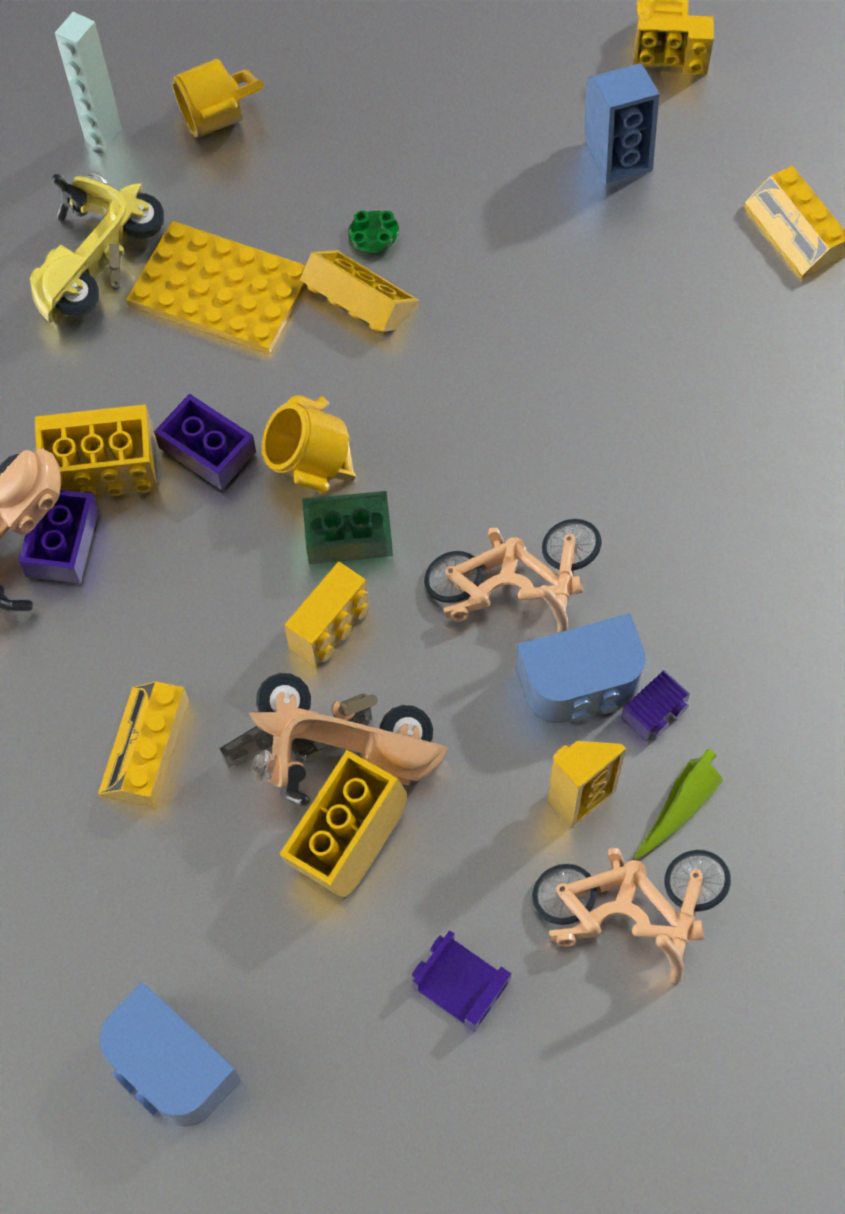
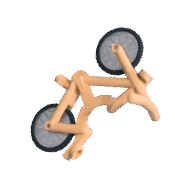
[424,519,602,633]
[532,848,731,984]

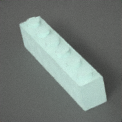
[55,12,122,150]

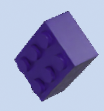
[154,393,257,490]
[18,490,99,584]

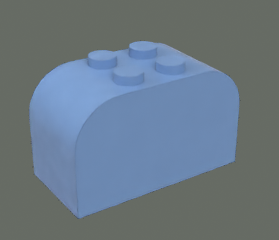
[585,64,659,184]
[515,613,646,723]
[99,982,242,1126]

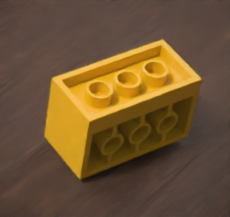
[35,404,158,497]

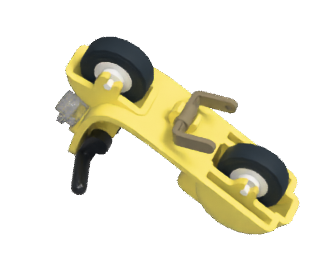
[30,173,164,324]

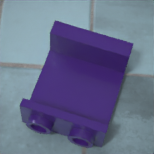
[412,930,512,1032]

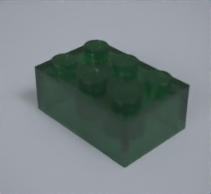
[302,491,393,564]

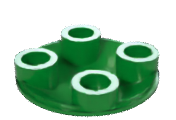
[348,210,399,253]

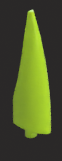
[632,749,723,860]

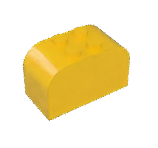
[279,750,407,897]

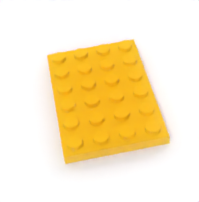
[126,221,307,354]

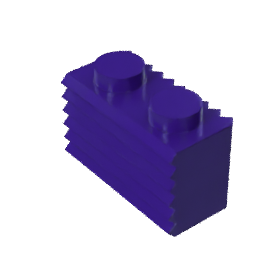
[621,670,690,740]

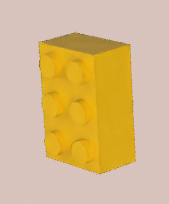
[284,561,369,667]

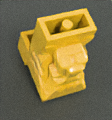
[634,0,714,74]

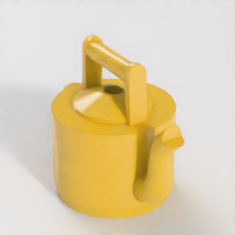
[171,58,264,138]
[262,395,356,494]

